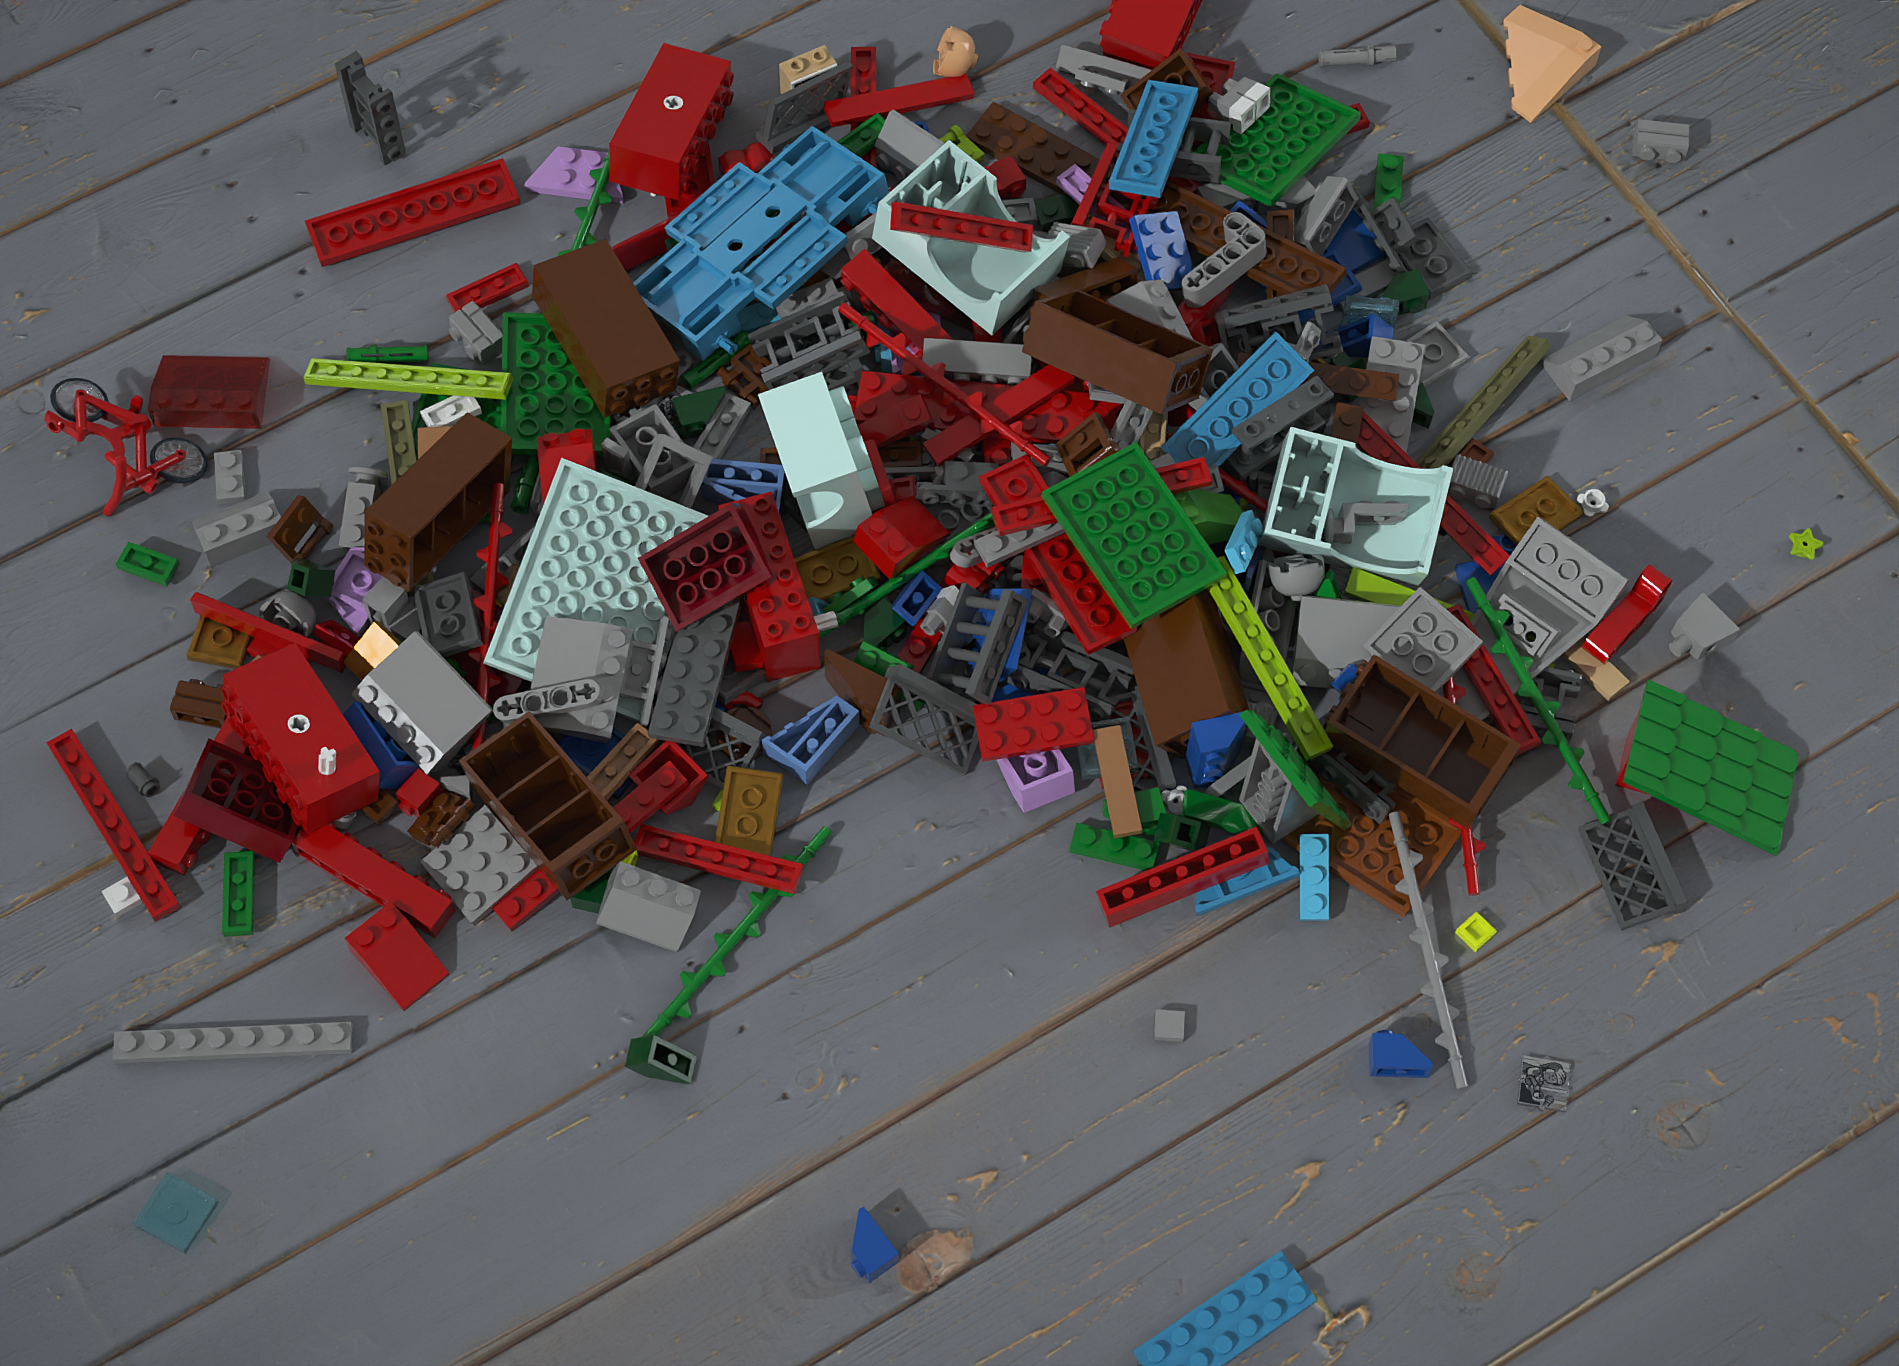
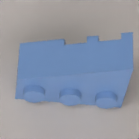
[701,459,786,518]
[762,695,859,786]

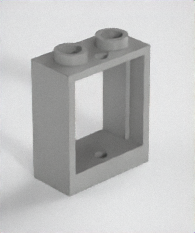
[635,434,713,509]

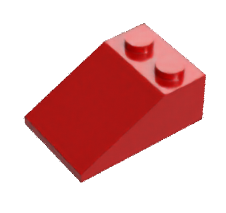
[538,429,598,504]
[853,495,950,580]
[345,902,450,1011]

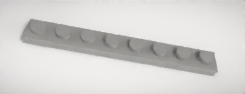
[974,453,1176,568]
[113,1022,353,1063]

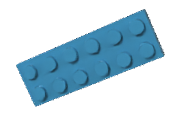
[1109,80,1198,198]
[1160,332,1314,467]
[1133,1251,1317,1366]

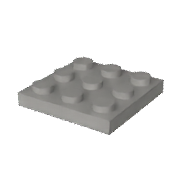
[1362,587,1483,692]
[420,805,540,926]

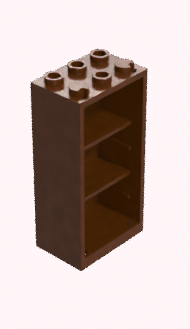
[532,239,680,418]
[1022,288,1213,414]
[364,412,512,592]
[1124,588,1249,759]
[1323,654,1521,830]
[459,711,637,901]

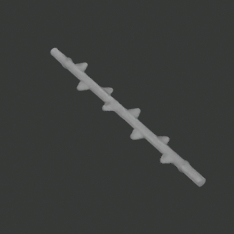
[1389,812,1468,1090]

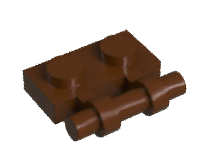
[717,344,772,409]
[407,790,475,848]

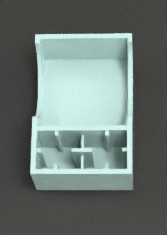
[872,140,1070,335]
[758,372,886,550]
[1258,427,1453,586]

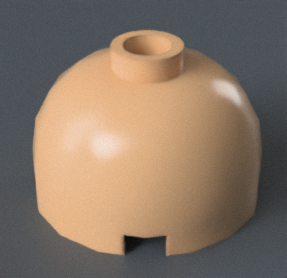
[933,26,978,77]

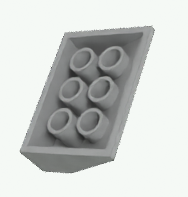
[1291,595,1401,689]
[528,616,633,744]
[351,631,493,774]

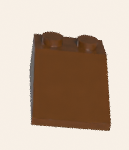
[1120,48,1214,114]
[824,649,901,736]

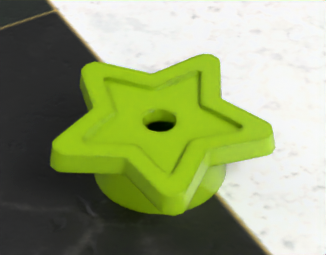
[1788,528,1824,560]

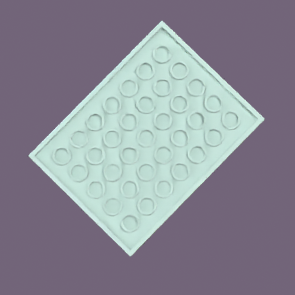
[483,458,708,723]

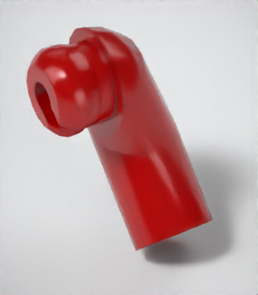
[720,691,764,710]

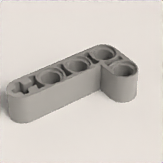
[1182,212,1267,308]

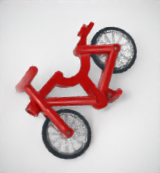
[44,378,208,516]

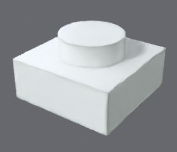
[101,877,143,918]

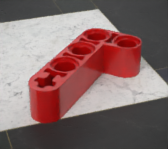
[1582,564,1673,665]

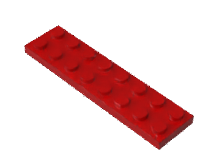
[305,158,521,267]
[979,454,1137,655]

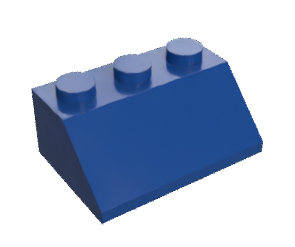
[967,589,1032,682]
[343,702,424,789]
[1185,711,1246,789]

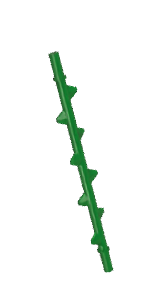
[558,152,612,256]
[819,513,995,639]
[1466,577,1612,825]
[642,826,832,1037]

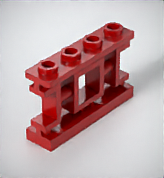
[1072,143,1167,257]

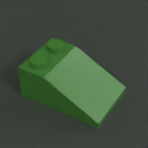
[1174,489,1243,545]

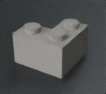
[362,576,423,643]

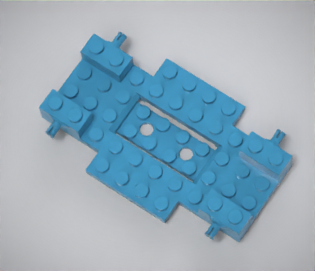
[633,126,889,361]

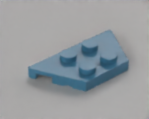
[1195,845,1300,916]

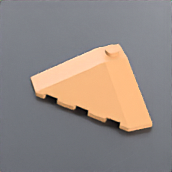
[1503,5,1601,123]

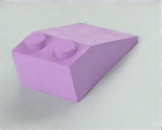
[997,749,1075,813]

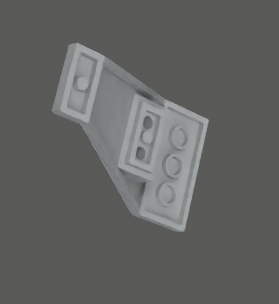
[1436,517,1630,721]

